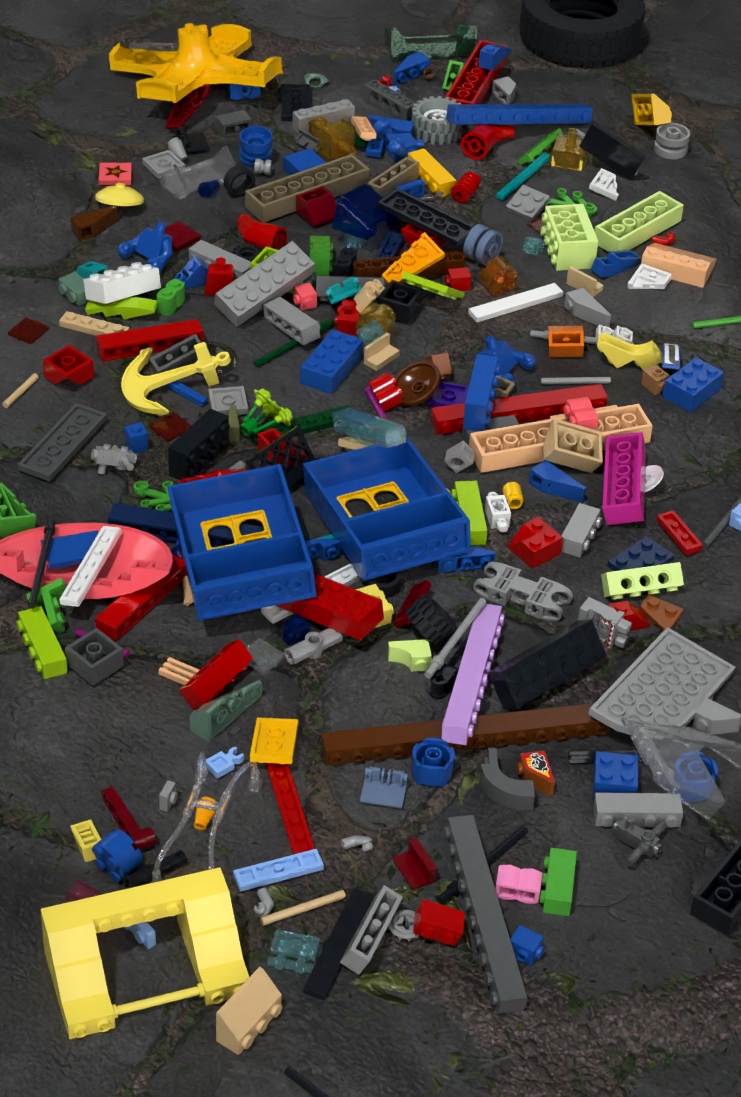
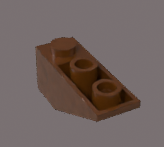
[71,206,118,241]

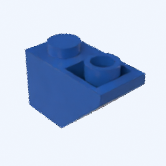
[174,256,209,289]

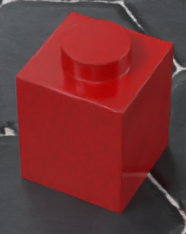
[445,267,471,291]

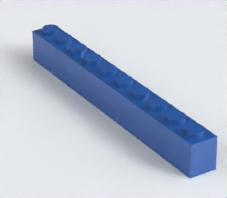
[446,104,593,124]

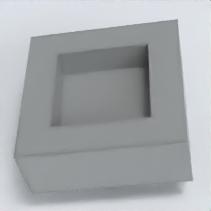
[159,780,178,812]

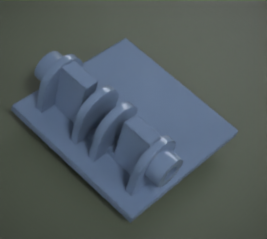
[360,766,408,809]

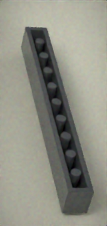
[443,815,527,1014]

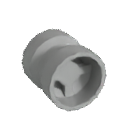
[254,158,272,176]

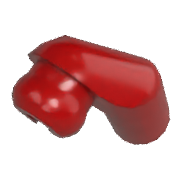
[652,232,676,245]

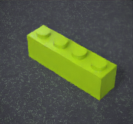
[451,481,487,545]
[16,606,67,679]

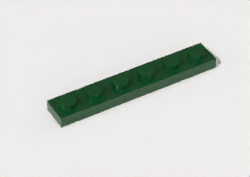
[250,405,356,446]

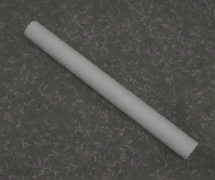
[540,377,611,385]

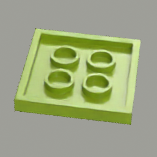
[401,271,465,300]

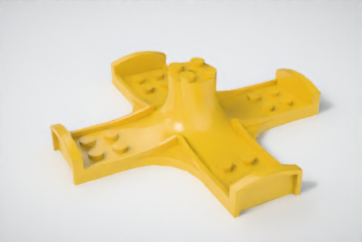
[109,23,283,103]

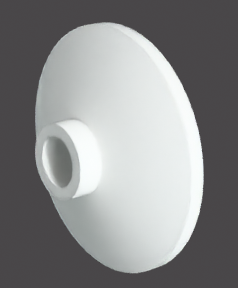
[645,465,664,492]

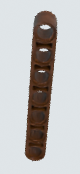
[353,251,465,278]

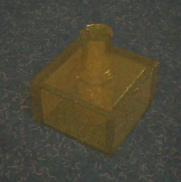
[318,119,356,162]
[551,128,587,171]

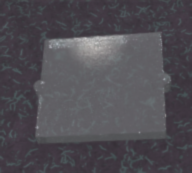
[246,638,286,675]

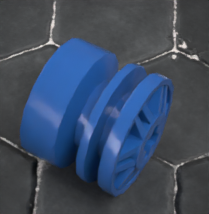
[239,126,273,167]

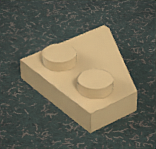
[338,437,383,451]

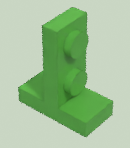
[26,578,68,634]

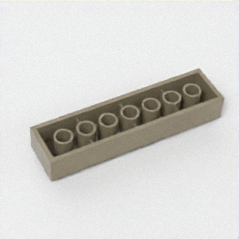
[245,154,370,222]

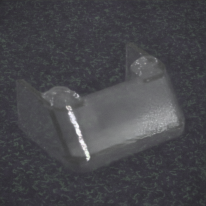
[159,145,236,199]

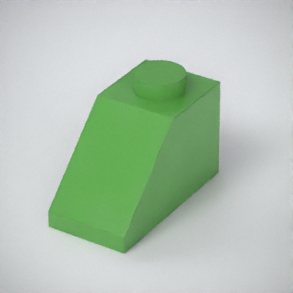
[442,60,465,91]

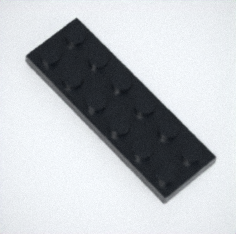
[377,188,474,247]

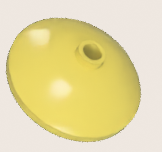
[95,183,144,206]

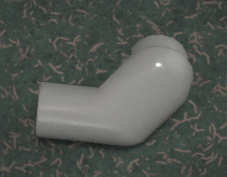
[254,888,274,917]

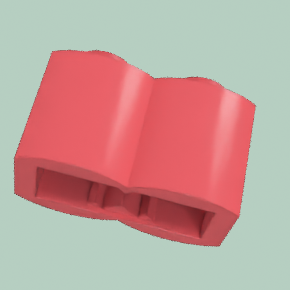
[563,397,598,429]

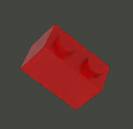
[413,899,465,946]

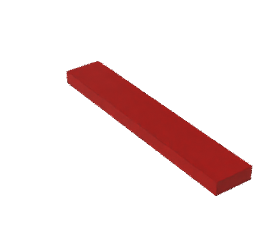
[265,763,315,855]

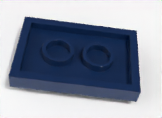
[607,536,675,583]

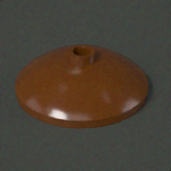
[395,361,441,406]

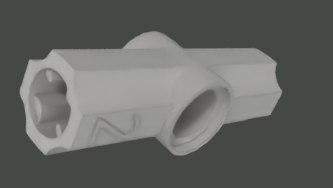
[284,628,343,665]

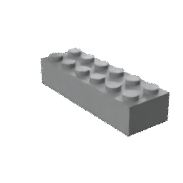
[214,241,315,327]

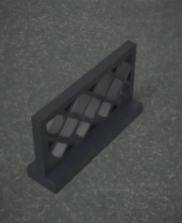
[246,426,319,488]

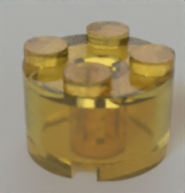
[355,303,396,343]

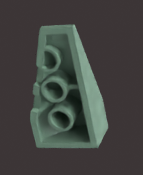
[189,680,262,742]

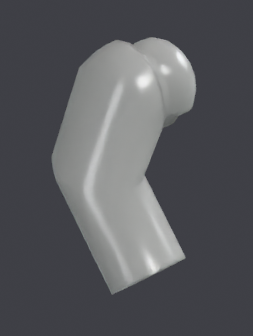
[341,835,374,852]

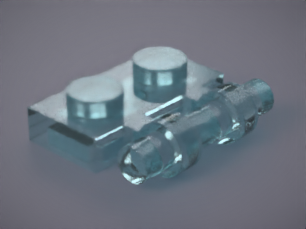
[267,930,320,974]

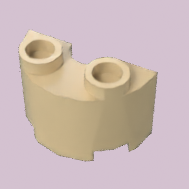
[353,279,385,314]

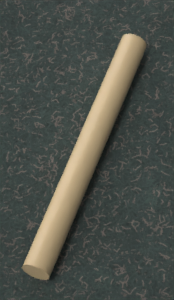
[260,890,346,926]

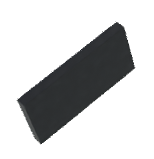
[281,84,312,121]
[579,122,646,181]

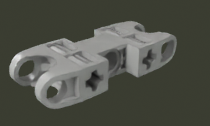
[473,562,573,622]

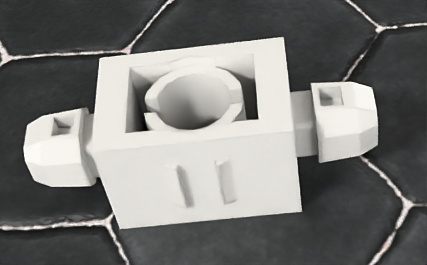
[485,492,511,532]

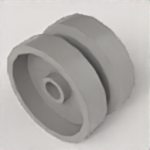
[654,123,690,159]

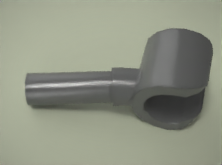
[421,191,444,204]

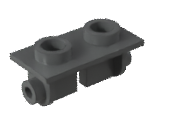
[294,129,326,154]

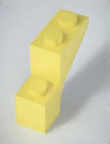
[597,333,662,370]

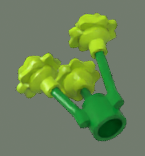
[239,388,293,437]

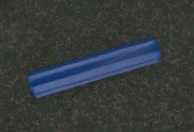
[165,380,207,407]

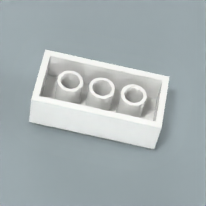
[83,262,161,304]

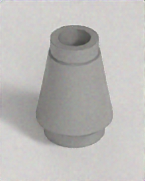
[167,137,188,161]

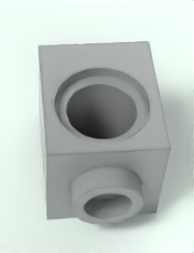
[444,441,475,473]

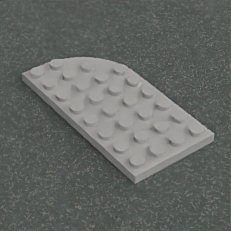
[588,627,736,738]

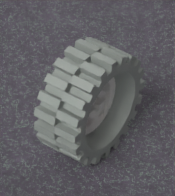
[411,96,465,145]

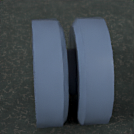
[463,224,503,266]

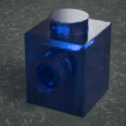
[282,614,311,647]

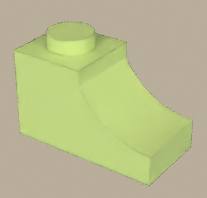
[387,639,432,672]

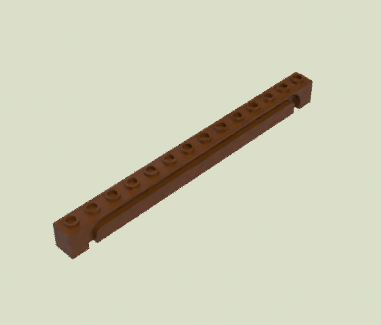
[321,703,611,766]

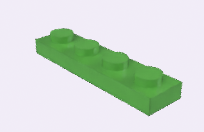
[517,128,563,165]

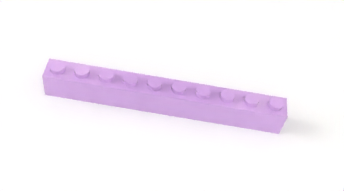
[442,604,505,745]

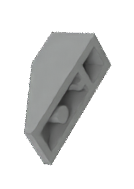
[564,288,611,327]

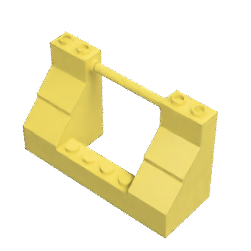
[41,867,249,1039]

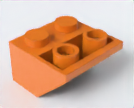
[548,326,584,357]

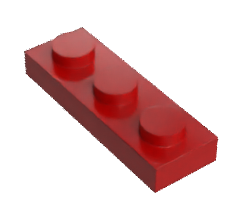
[656,510,703,555]

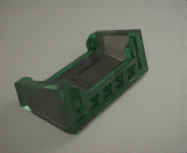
[385,24,478,60]

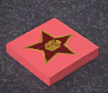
[99,163,132,185]

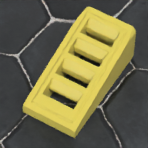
[70,820,101,862]

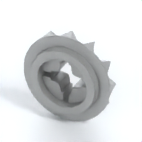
[388,910,419,941]

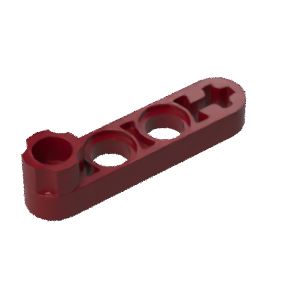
[101,786,157,851]

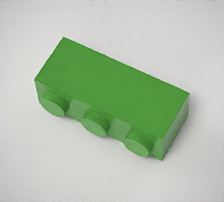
[540,848,577,916]

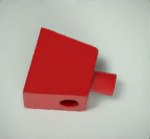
[204,257,236,295]

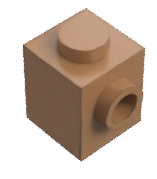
[641,365,670,395]

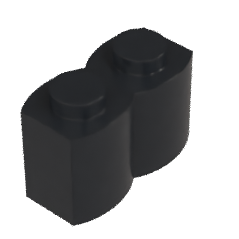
[334,247,357,277]

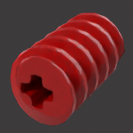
[451,171,481,204]

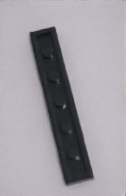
[303,888,374,1000]

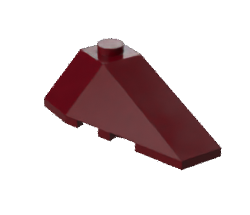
[165,84,211,129]

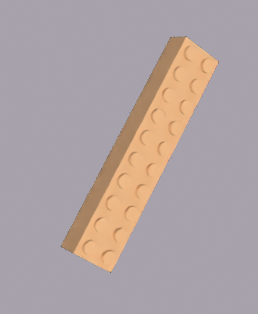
[469,404,653,473]

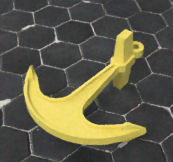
[121,342,231,416]

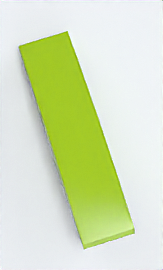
[85,297,158,319]

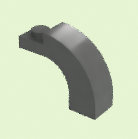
[480,748,535,810]

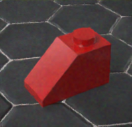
[608,601,650,631]

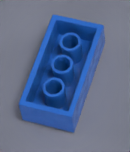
[300,330,363,394]
[463,354,501,432]

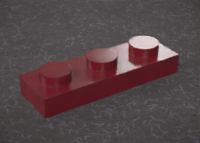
[392,580,432,628]

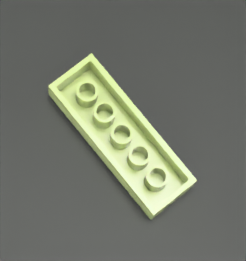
[595,191,684,252]

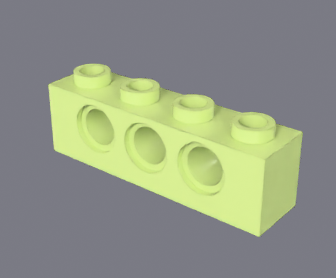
[601,562,684,600]

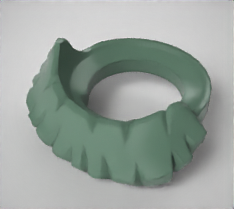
[304,73,329,89]

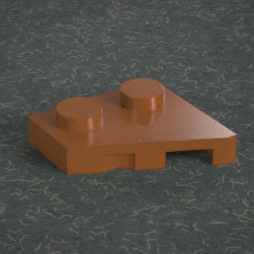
[640,594,684,631]

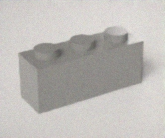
[561,503,602,558]

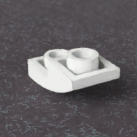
[596,324,633,342]

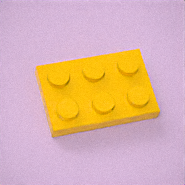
[250,717,298,764]

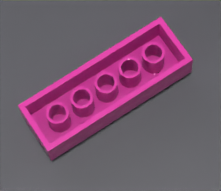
[603,432,646,525]

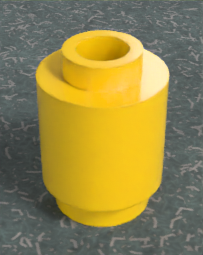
[502,482,524,509]

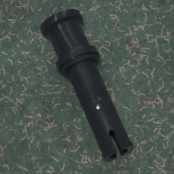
[122,850,187,889]

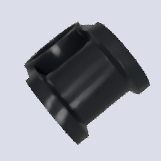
[429,663,459,699]

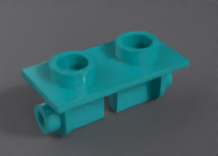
[325,277,361,304]

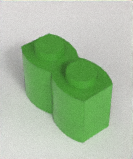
[157,279,185,316]

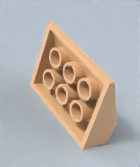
[641,243,717,288]

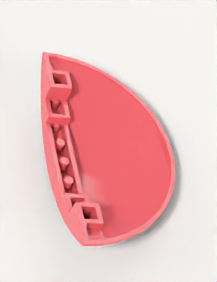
[0,523,173,599]

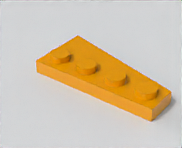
[382,232,445,285]

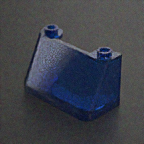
[332,184,399,240]

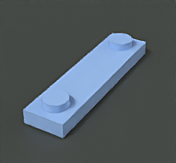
[233,849,324,892]

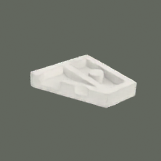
[589,168,619,201]
[627,263,672,289]

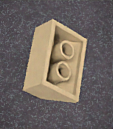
[543,418,603,473]
[216,967,282,1055]

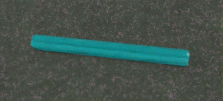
[496,152,550,201]

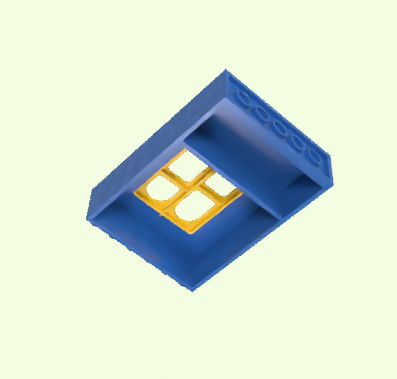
[303,436,471,581]
[167,464,316,621]

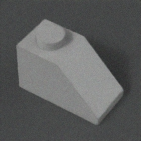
[492,76,517,104]
[692,698,741,735]

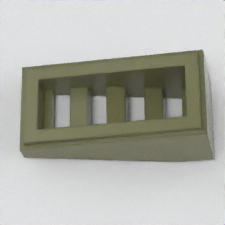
[228,404,240,442]

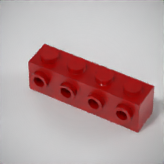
[179,639,253,709]

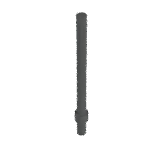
[702,496,741,548]

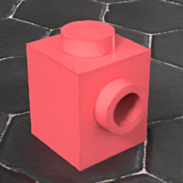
[293,283,317,311]

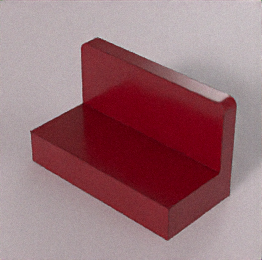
[393,837,437,890]

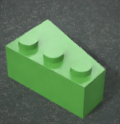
[310,236,333,278]
[0,483,37,538]

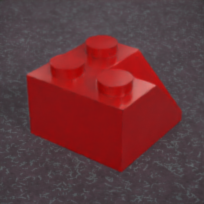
[43,344,94,384]
[508,517,563,569]

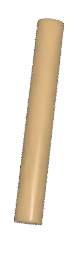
[2,373,39,408]

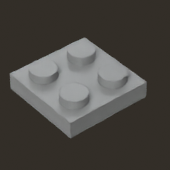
[142,150,185,179]
[506,185,550,222]
[208,386,248,416]

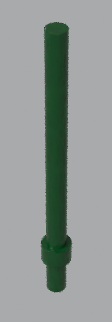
[254,318,335,367]

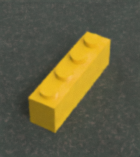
[408,149,456,197]

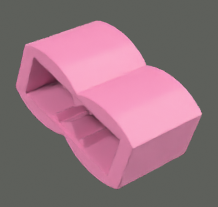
[495,865,543,904]

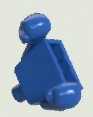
[374,118,424,163]
[118,221,173,275]
[481,336,536,391]

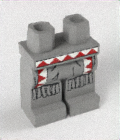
[578,597,632,649]

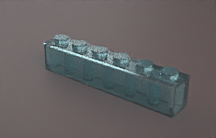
[332,407,407,448]

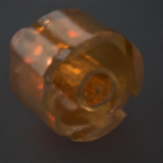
[479,256,518,297]

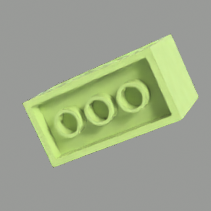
[540,204,598,271]

